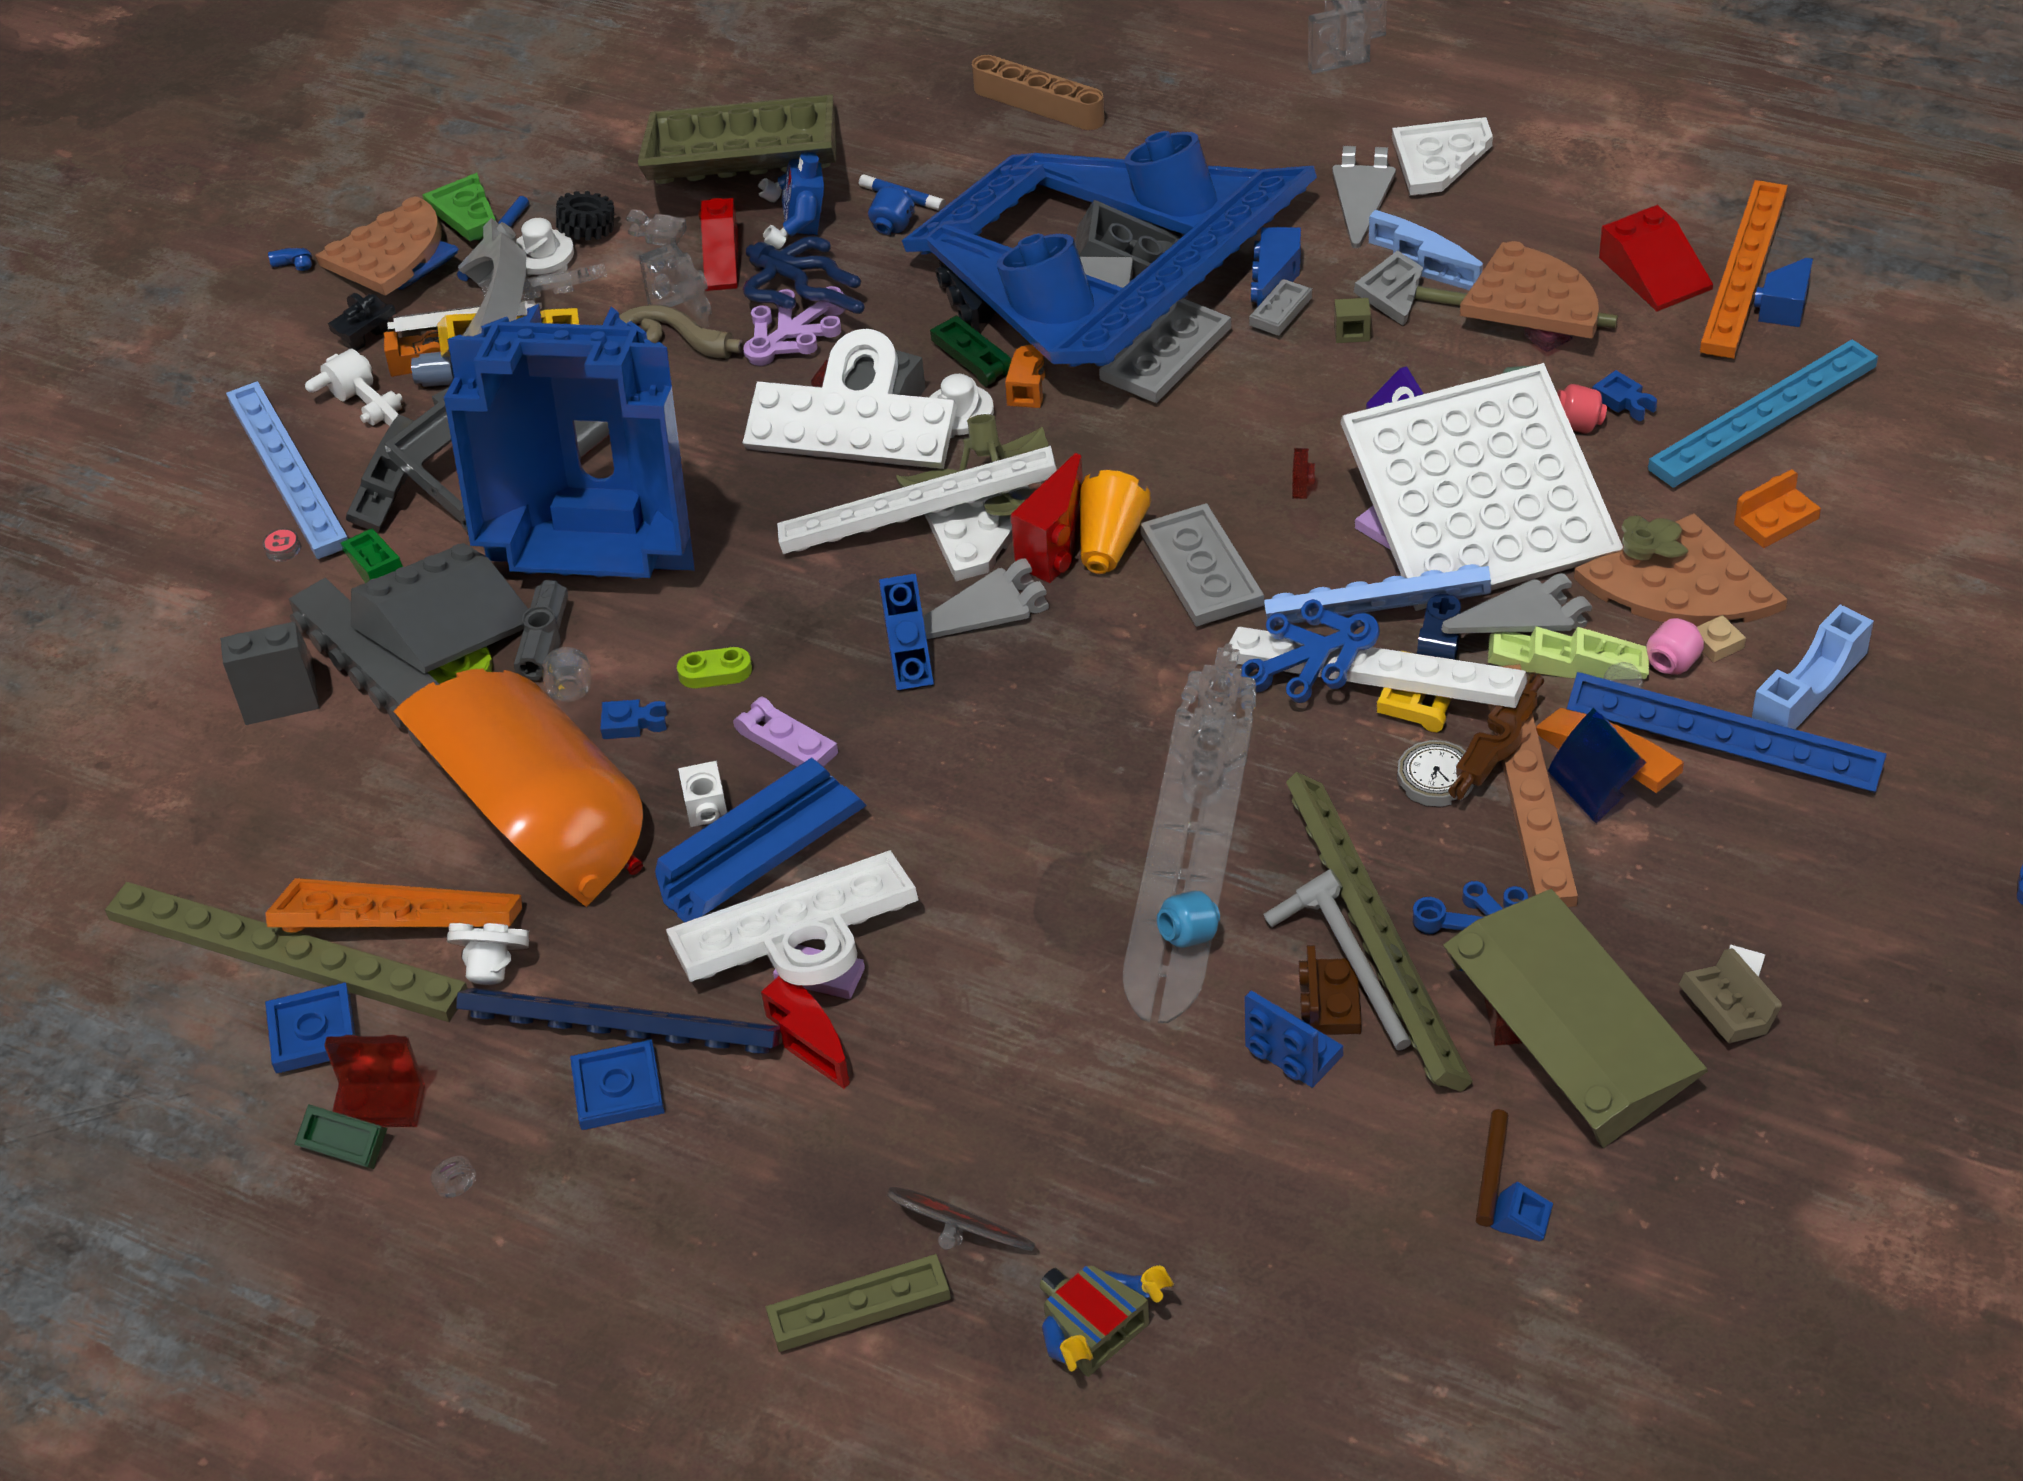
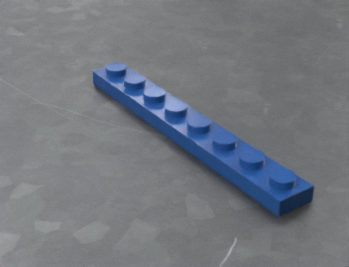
[1567,672,1887,793]

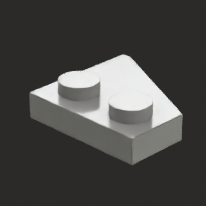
[1353,250,1423,326]

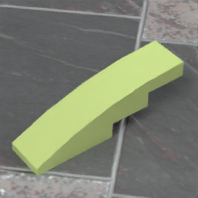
[1488,627,1649,680]

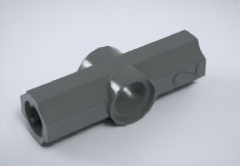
[514,580,568,680]

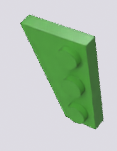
[422,173,496,241]

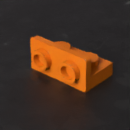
[1734,469,1821,548]

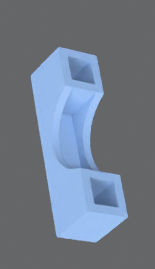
[1752,605,1874,729]

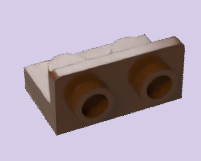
[1299,945,1361,1035]

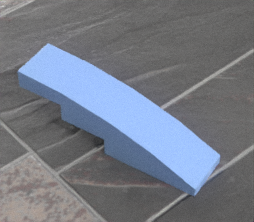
[1369,210,1483,290]

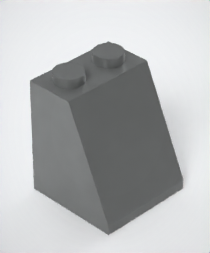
[220,621,319,725]

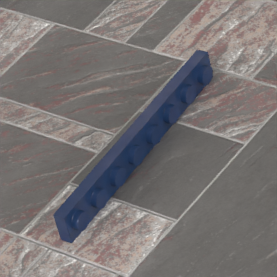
[456,988,783,1053]

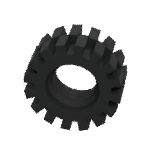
[556,191,614,240]

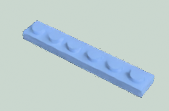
[1264,564,1491,626]

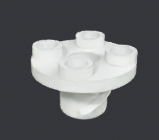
[516,218,574,277]
[929,374,994,438]
[447,923,529,985]

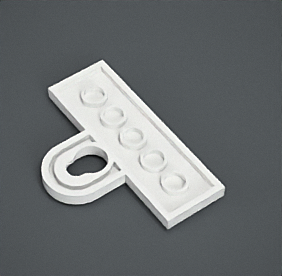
[742,329,957,469]
[666,850,918,985]

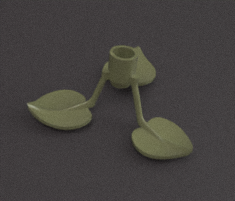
[896,414,1049,516]

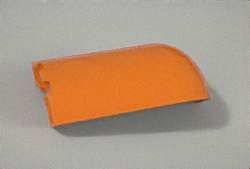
[393,668,643,907]

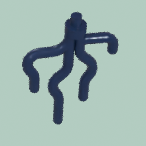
[743,237,865,314]

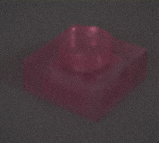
[1524,327,1573,353]

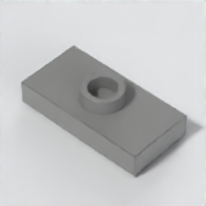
[1249,279,1312,336]

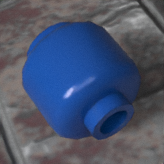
[868,185,915,235]

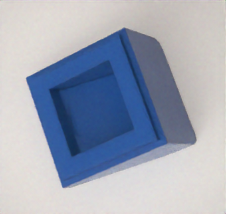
[1490,1182,1553,1241]

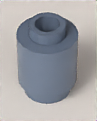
[411,352,454,387]

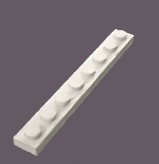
[777,446,1057,554]
[1225,627,1527,708]

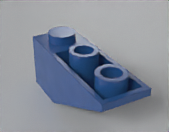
[1251,227,1301,307]

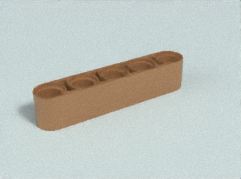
[972,55,1105,130]

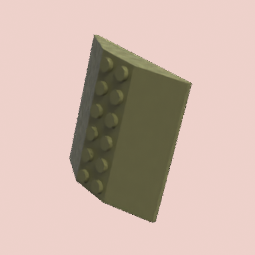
[638,94,836,184]

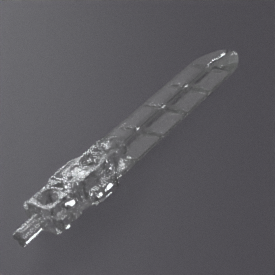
[1123,643,1256,1023]

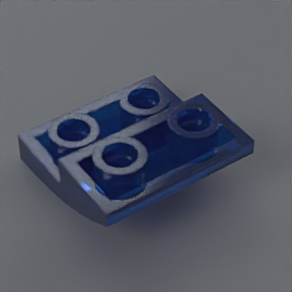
[1548,707,1647,823]

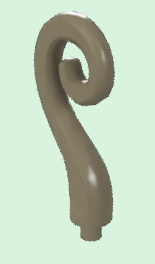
[619,305,743,358]

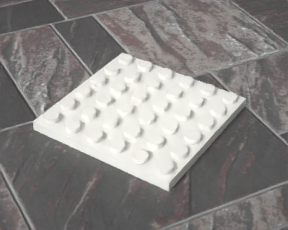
[1340,363,1623,611]

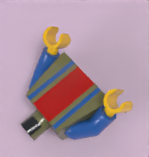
[1039,1265,1174,1377]

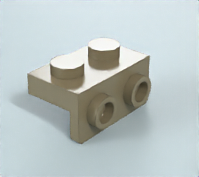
[1678,948,1782,1043]

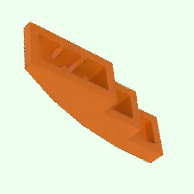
[1536,708,1684,793]

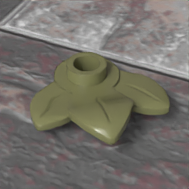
[1622,515,1688,560]

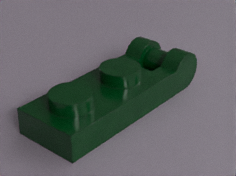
[930,315,1012,387]

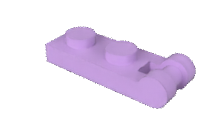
[733,697,838,767]

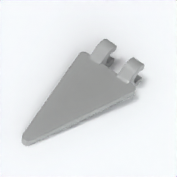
[1332,146,1396,248]
[923,558,1049,639]
[1441,573,1592,634]

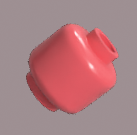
[1557,384,1607,434]

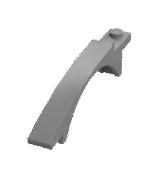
[458,218,526,336]

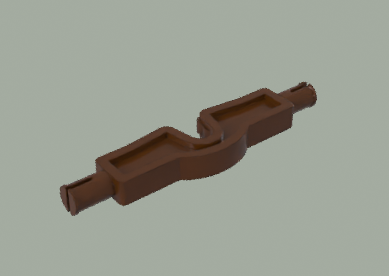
[1448,672,1544,800]

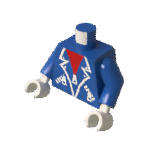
[758,152,824,249]

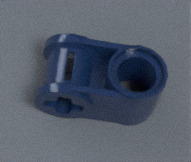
[1417,594,1461,660]

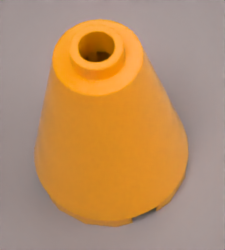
[1080,470,1151,574]

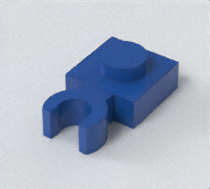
[1592,370,1657,421]
[600,699,667,739]

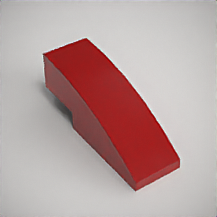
[761,976,850,1089]

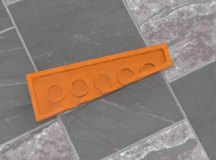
[265,878,522,932]

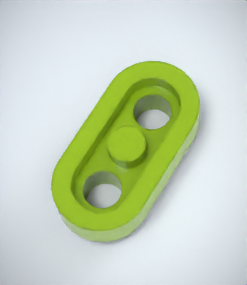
[677,647,752,689]

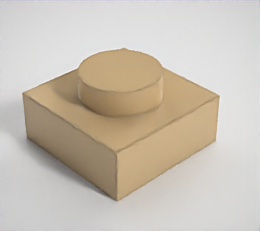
[1697,615,1746,663]

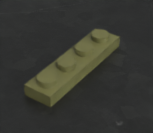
[765,1254,951,1352]

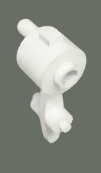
[305,349,403,426]

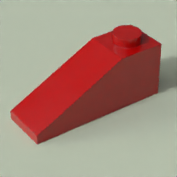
[701,198,738,291]

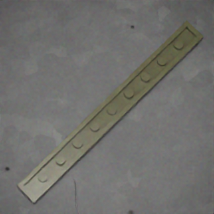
[1286,772,1473,1092]
[105,882,468,1022]

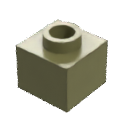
[1334,298,1371,343]

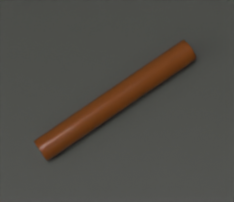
[1476,1109,1508,1227]

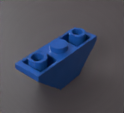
[879,574,934,690]

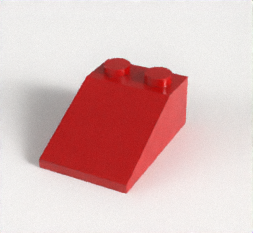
[1599,204,1713,312]
[1011,452,1083,583]

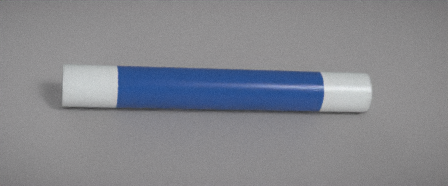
[859,174,946,211]

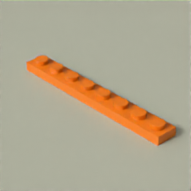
[1700,180,1788,359]

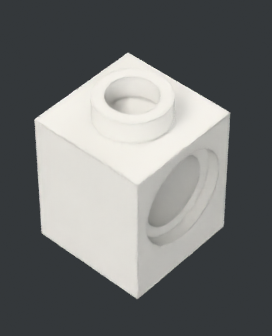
[678,761,727,827]

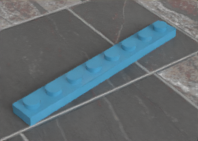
[1648,339,1878,488]

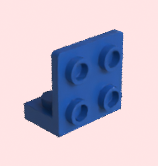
[1245,991,1343,1088]

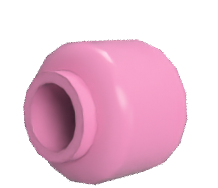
[1646,618,1704,675]

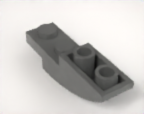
[346,414,414,533]

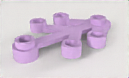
[743,286,846,366]

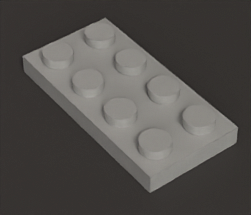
[1099,299,1231,403]
[1140,503,1264,626]

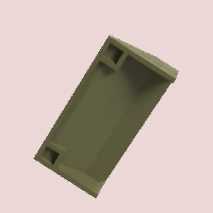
[1443,888,1708,1148]

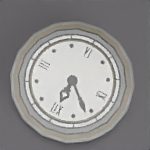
[1397,740,1474,807]

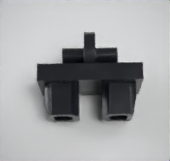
[328,293,396,351]

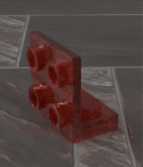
[324,1035,425,1127]

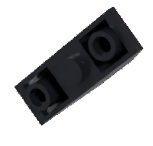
[935,259,996,334]

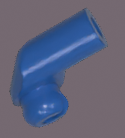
[268,248,312,271]

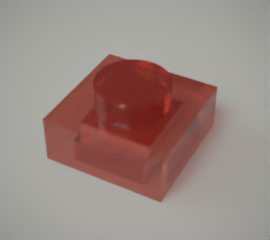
[1292,448,1315,499]

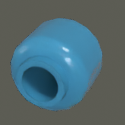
[1157,891,1220,948]

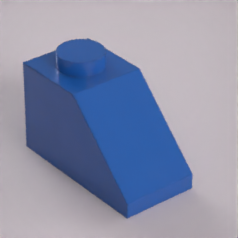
[1754,258,1813,327]

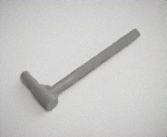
[1263,868,1411,1050]

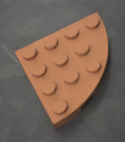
[315,197,441,296]
[1460,241,1599,339]
[1574,513,1787,626]

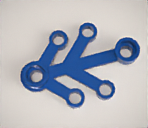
[1240,599,1380,703]
[1413,881,1528,971]

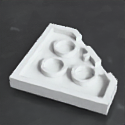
[1392,117,1493,195]
[924,485,1030,582]

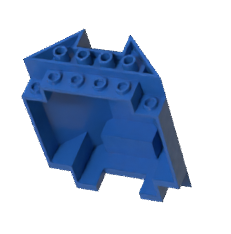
[444,304,695,579]

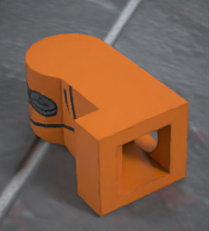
[384,330,441,377]
[1005,345,1045,408]

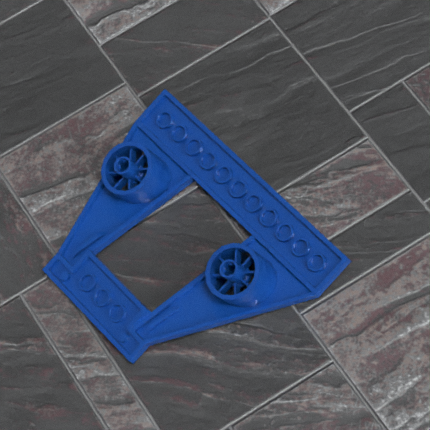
[902,131,1317,367]

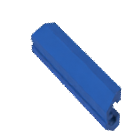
[655,757,867,923]

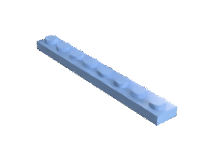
[226,381,348,559]

